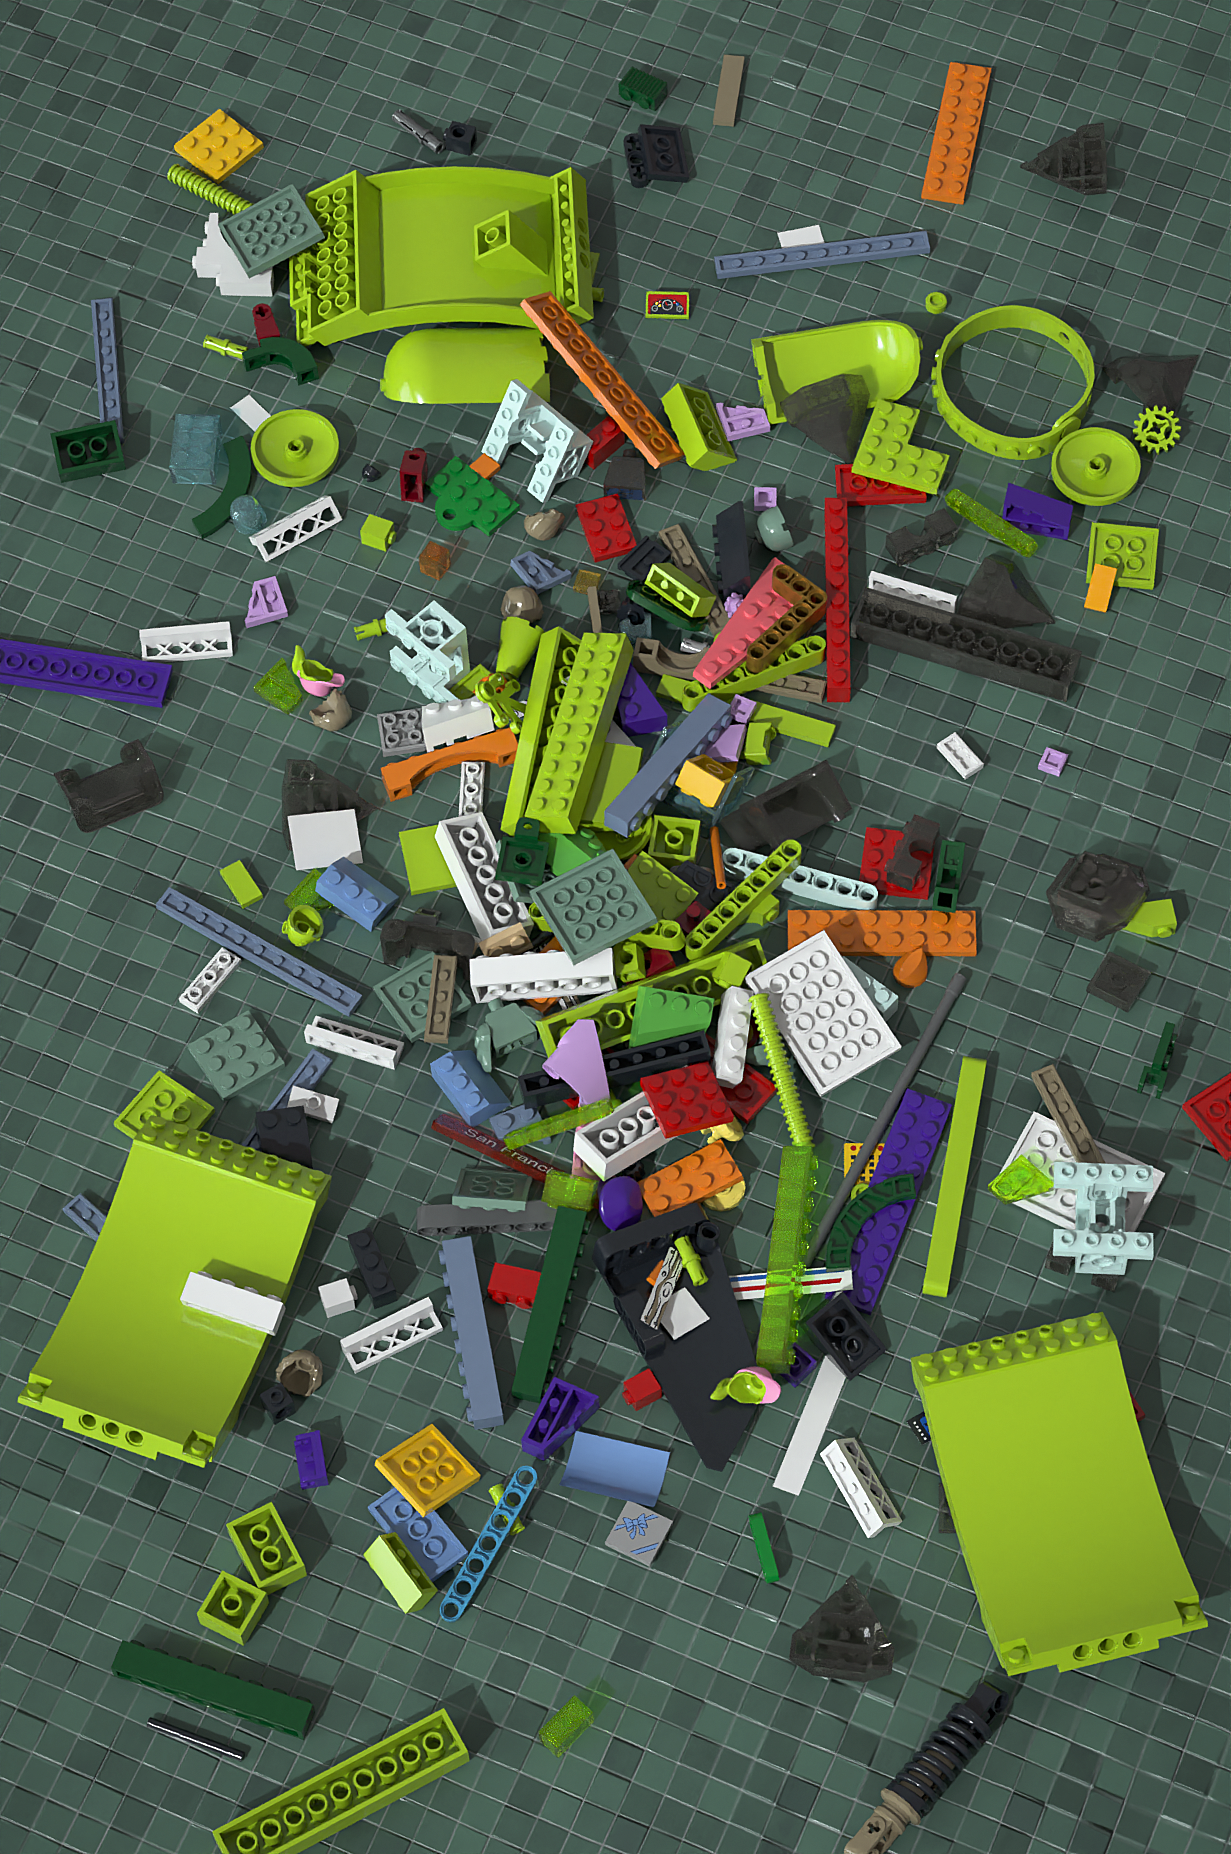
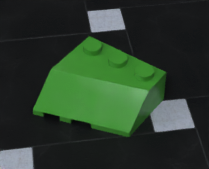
[539,828,607,877]
[628,986,715,1049]

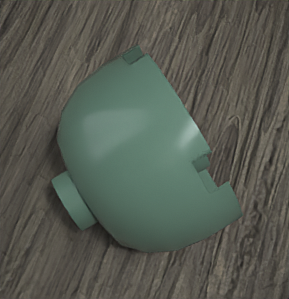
[754,506,794,551]

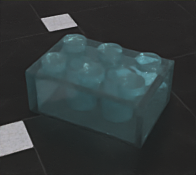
[169,414,222,485]

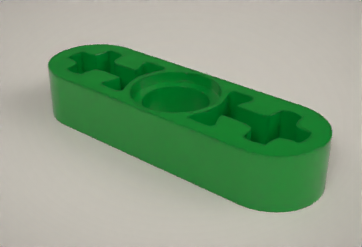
[748,1512,779,1584]

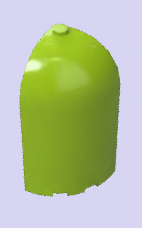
[751,320,923,424]
[380,327,550,404]

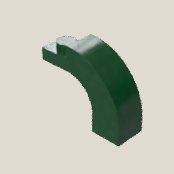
[242,337,319,386]
[932,840,965,913]

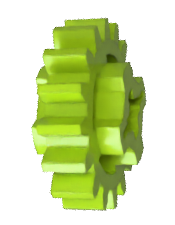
[1133,406,1181,455]

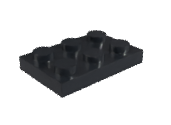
[638,124,690,183]

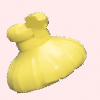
[700,1114,744,1145]

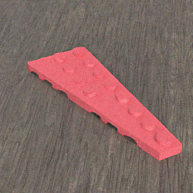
[693,557,794,689]

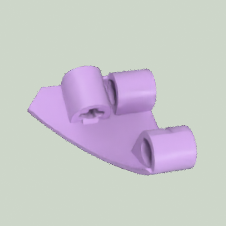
[542,1019,610,1117]

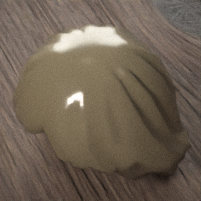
[524,508,565,541]
[500,585,544,623]
[309,689,352,732]
[275,1349,323,1397]

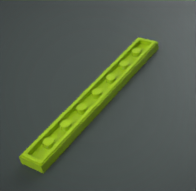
[656,674,836,747]

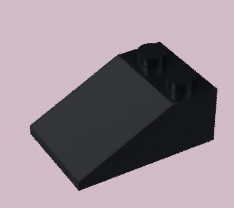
[255,1105,313,1169]
[797,1291,887,1381]

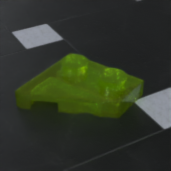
[253,658,303,715]
[284,868,334,912]
[987,1154,1055,1205]

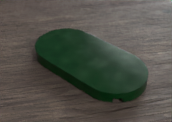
[626,580,708,632]

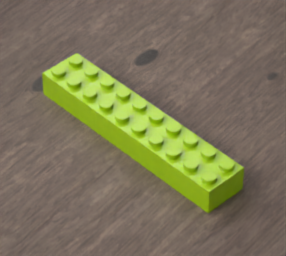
[500,626,581,838]
[525,633,634,834]
[535,938,767,1058]
[212,1708,470,1854]

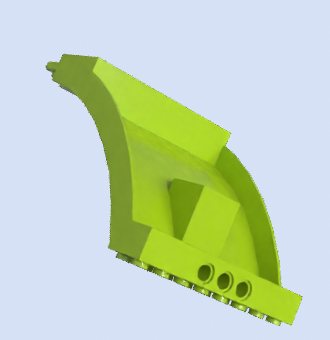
[289,166,594,347]
[18,1115,332,1468]
[911,1312,1208,1676]

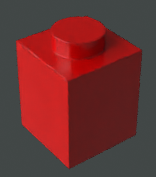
[622,1369,662,1411]

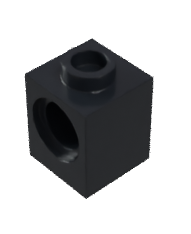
[443,121,477,156]
[260,1382,296,1425]

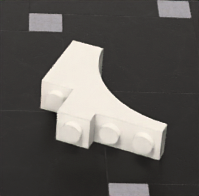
[192,213,274,296]

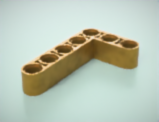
[746,564,827,673]

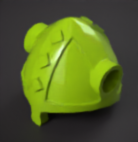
[282,905,324,947]

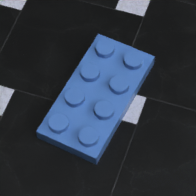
[368,1487,468,1582]

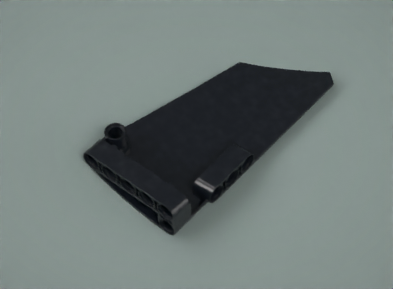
[592,1203,758,1472]

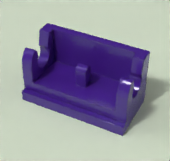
[294,1430,329,1490]

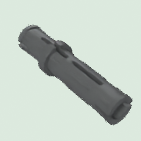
[392,109,445,154]

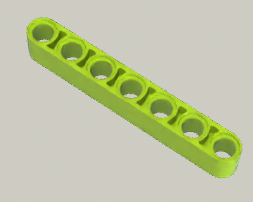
[682,635,826,712]
[685,840,802,961]
[529,902,686,951]

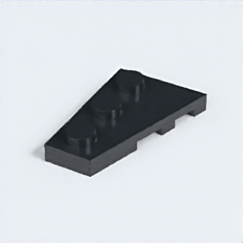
[673,860,741,917]

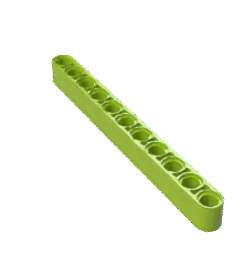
[922,1056,987,1298]

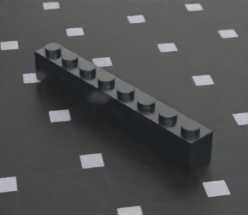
[518,1030,711,1110]

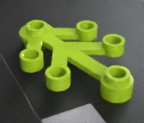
[475,672,526,734]

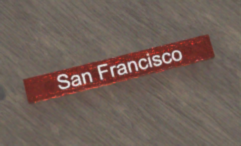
[431,1113,599,1209]

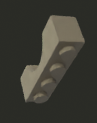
[633,637,709,680]

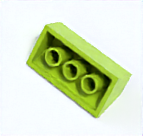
[661,383,737,471]

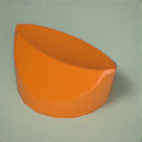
[893,948,928,988]

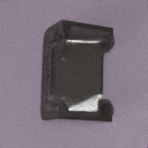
[54,739,164,833]
[739,760,852,850]
[380,919,483,980]

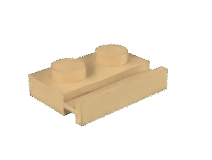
[478,922,533,957]

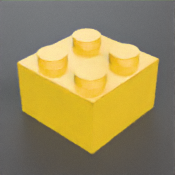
[675,754,742,807]

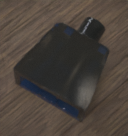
[603,449,646,501]

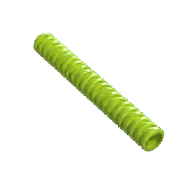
[167,164,254,215]
[748,993,815,1154]

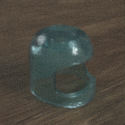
[230,495,267,534]
[618,613,652,650]

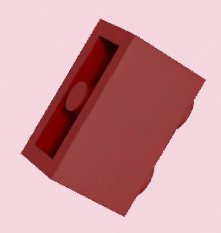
[584,416,625,470]
[488,1262,541,1309]

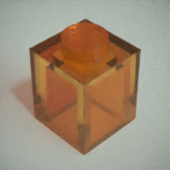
[419,541,451,581]

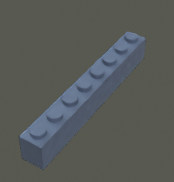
[604,693,732,838]
[438,1236,504,1430]

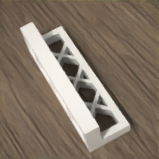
[249,495,342,562]
[863,571,957,629]
[139,622,233,663]
[304,1016,405,1070]
[340,1297,443,1374]
[820,1437,902,1538]

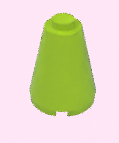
[496,617,545,681]

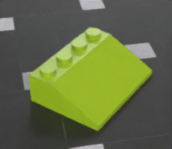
[577,742,644,832]

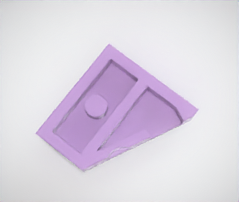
[716,403,770,441]
[245,576,288,628]

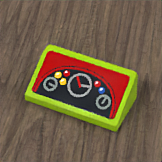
[645,291,689,319]

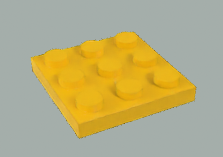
[174,109,264,184]
[375,1424,481,1518]

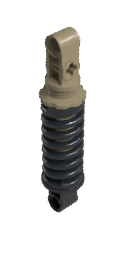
[844,1681,1009,1854]

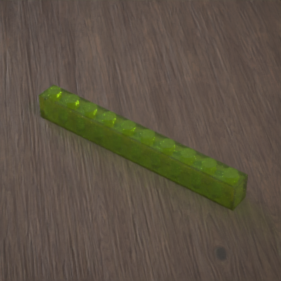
[756,1146,818,1374]

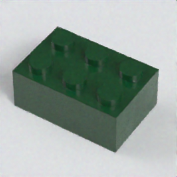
[50,420,126,483]

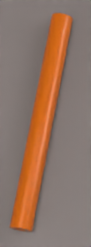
[710,826,726,889]

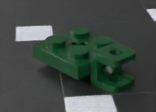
[495,817,549,886]
[1137,1022,1178,1099]

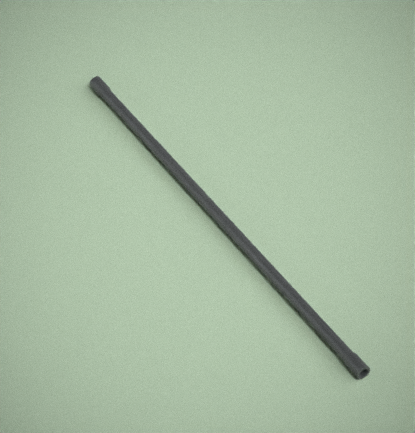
[752,973,967,1363]

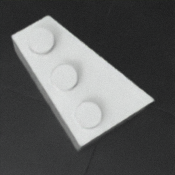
[422,696,495,753]

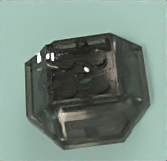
[1046,851,1151,942]

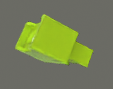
[739,722,776,765]

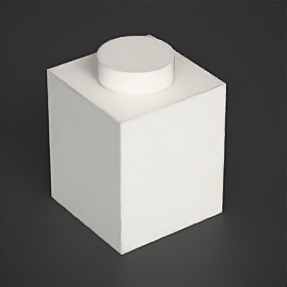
[318,1278,358,1318]

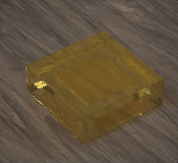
[573,569,601,595]

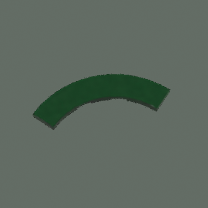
[192,436,252,539]
[826,1173,916,1273]

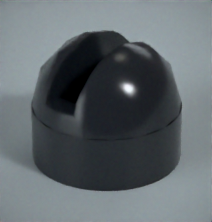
[362,463,381,482]

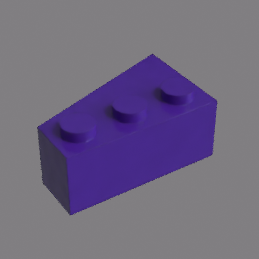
[1001,482,1073,540]
[616,663,668,737]
[521,1377,600,1461]

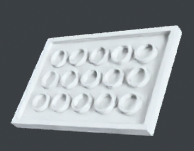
[744,930,901,1097]
[991,1112,1165,1232]

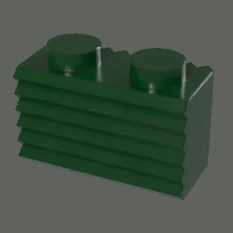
[618,66,668,111]

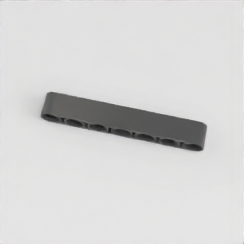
[416,1198,584,1236]

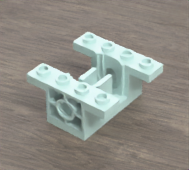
[481,379,593,503]
[385,601,470,704]
[1053,1162,1154,1275]

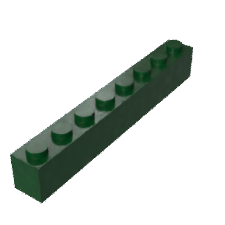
[511,1206,591,1403]
[111,1640,315,1740]

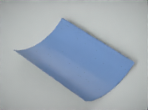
[559,1431,670,1507]

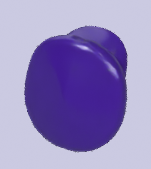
[597,1176,643,1231]

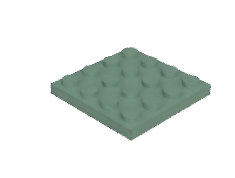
[218,184,325,279]
[529,849,658,966]

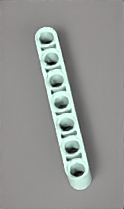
[723,848,878,910]

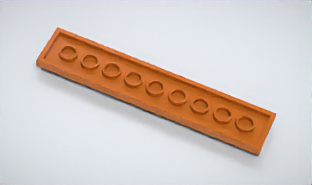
[520,291,685,469]

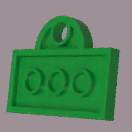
[425,456,520,537]

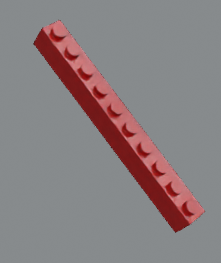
[824,498,850,702]

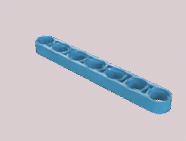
[440,1466,537,1623]

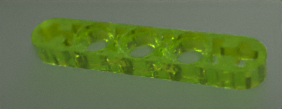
[945,489,1038,558]
[503,1098,615,1150]

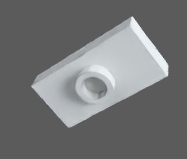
[937,732,984,779]
[287,1086,339,1123]

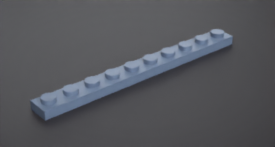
[714,231,930,279]
[156,887,363,1017]

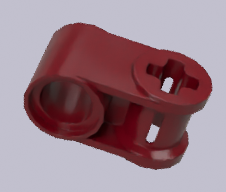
[252,303,280,347]

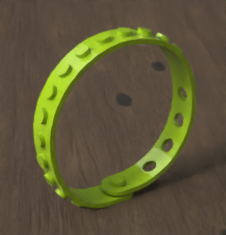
[931,305,1095,460]

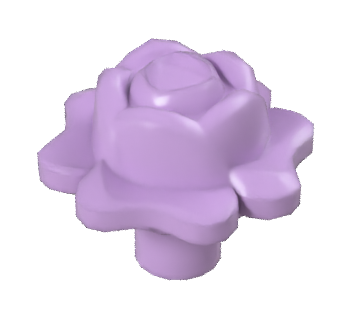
[724,593,744,618]

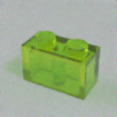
[541,1169,598,1212]
[538,1695,594,1758]

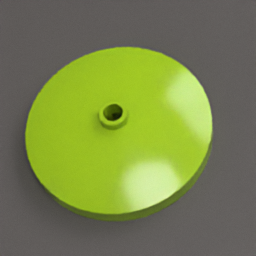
[251,409,339,487]
[1051,427,1141,506]

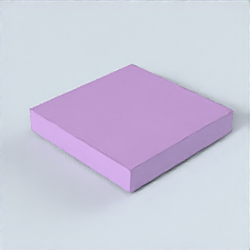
[704,724,747,763]

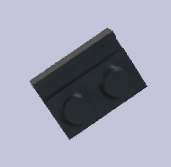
[617,535,671,584]

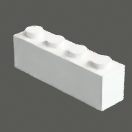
[712,986,754,1089]
[180,1271,286,1336]

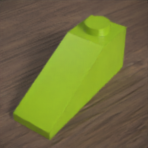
[1100,899,1177,938]

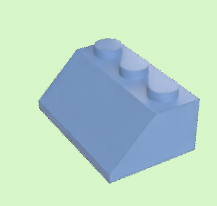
[315,857,399,932]
[430,1050,511,1129]

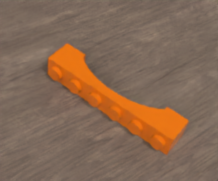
[381,728,518,802]

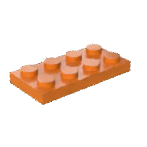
[637,1139,744,1217]

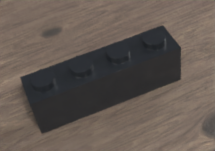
[712,501,750,603]

